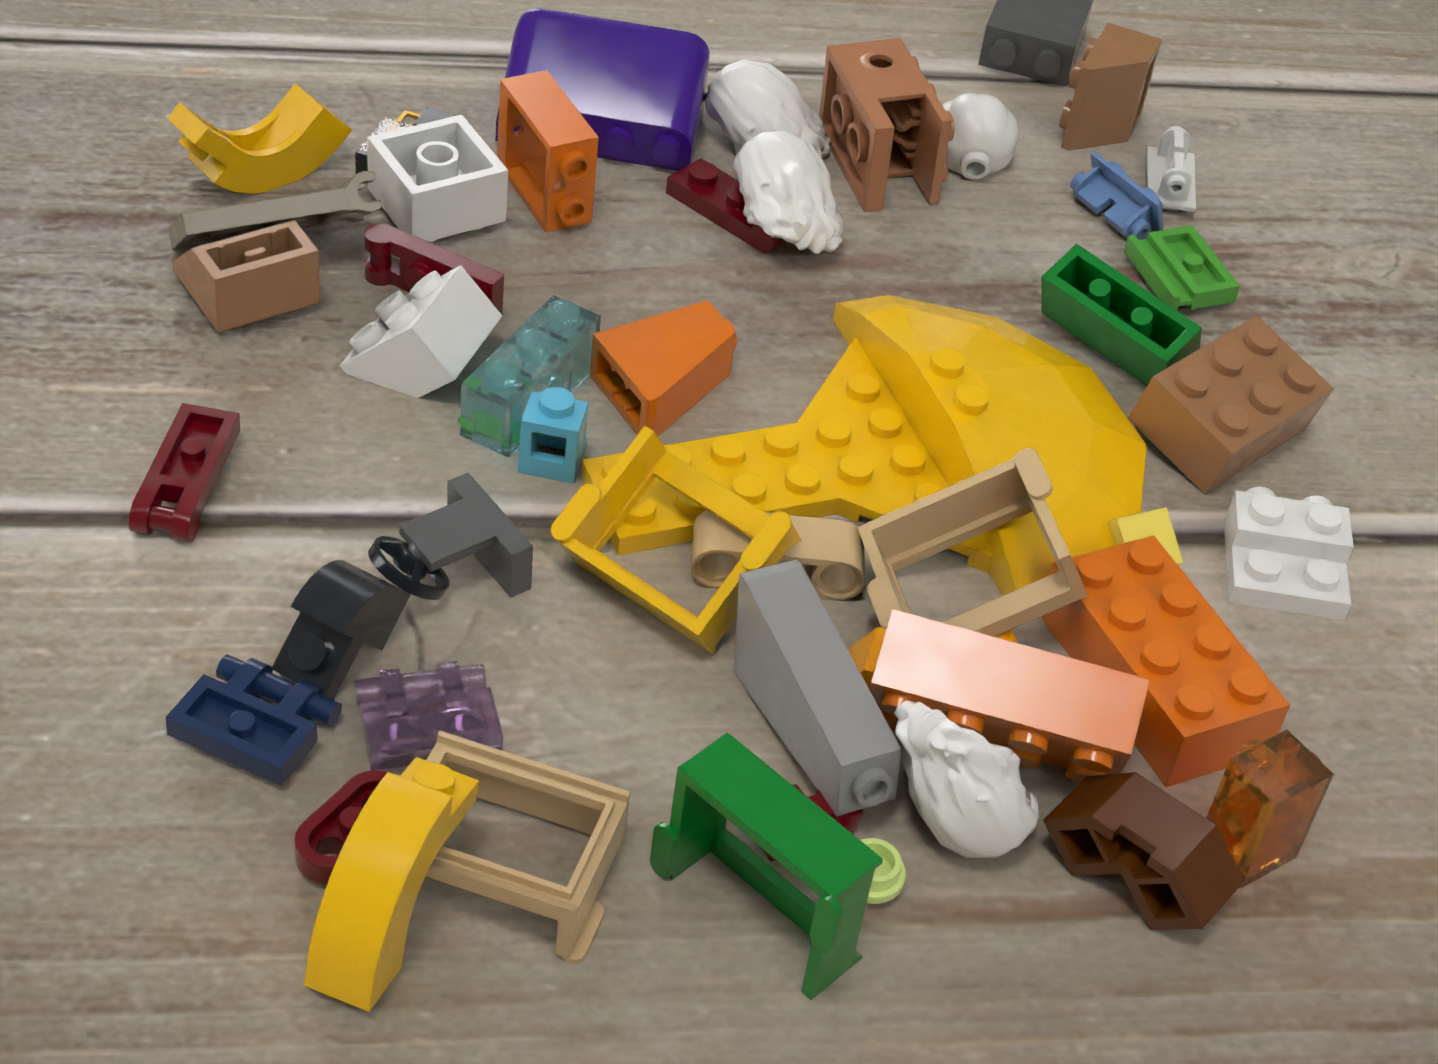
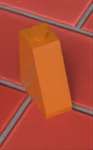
[590,300,737,436]

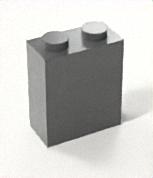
[978,0,1093,86]

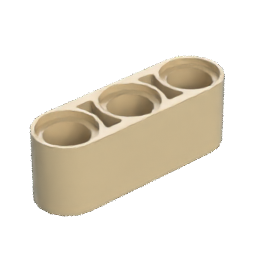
[691,510,865,600]

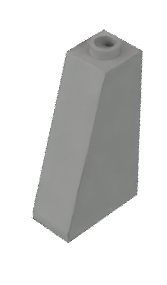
[734,559,901,816]

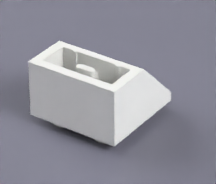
[339,265,502,398]

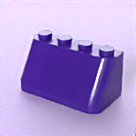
[495,8,710,171]

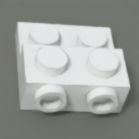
[1224,487,1354,621]

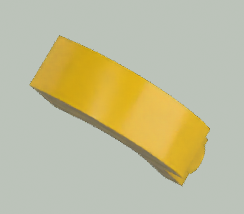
[167,83,352,194]
[304,757,479,1012]

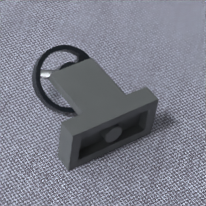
[368,473,533,600]

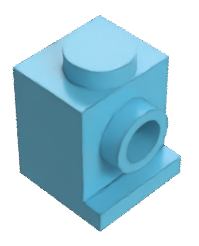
[518,387,589,483]

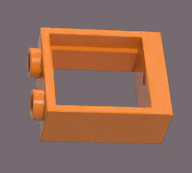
[497,70,599,232]

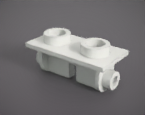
[1146,126,1196,212]

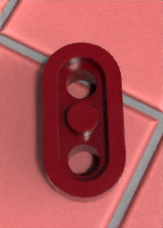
[295,770,391,884]

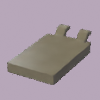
[168,171,382,250]

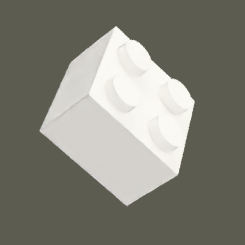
[367,115,508,242]

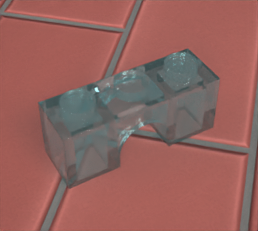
[460,295,601,457]

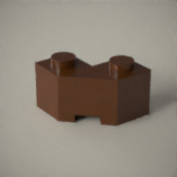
[1043,772,1245,930]

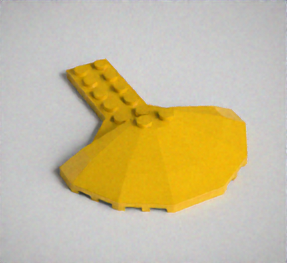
[581,295,1147,596]

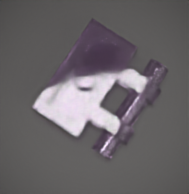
[354,660,503,770]

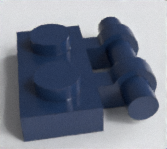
[165,654,342,786]

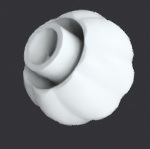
[942,92,1019,180]

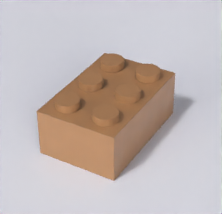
[1128,316,1334,494]

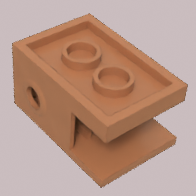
[819,38,955,212]

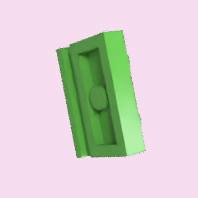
[1124,225,1240,310]

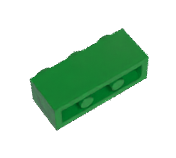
[1041,243,1202,386]

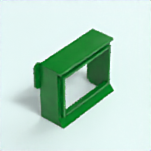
[650,732,883,1000]

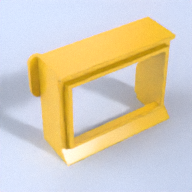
[551,426,802,655]

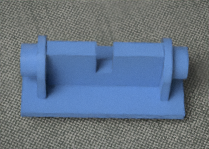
[1070,151,1164,240]

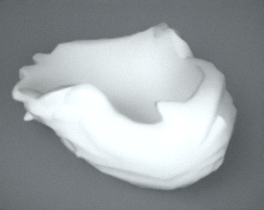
[704,60,830,158]
[732,130,844,254]
[894,701,1039,858]

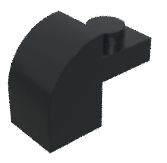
[272,560,411,700]

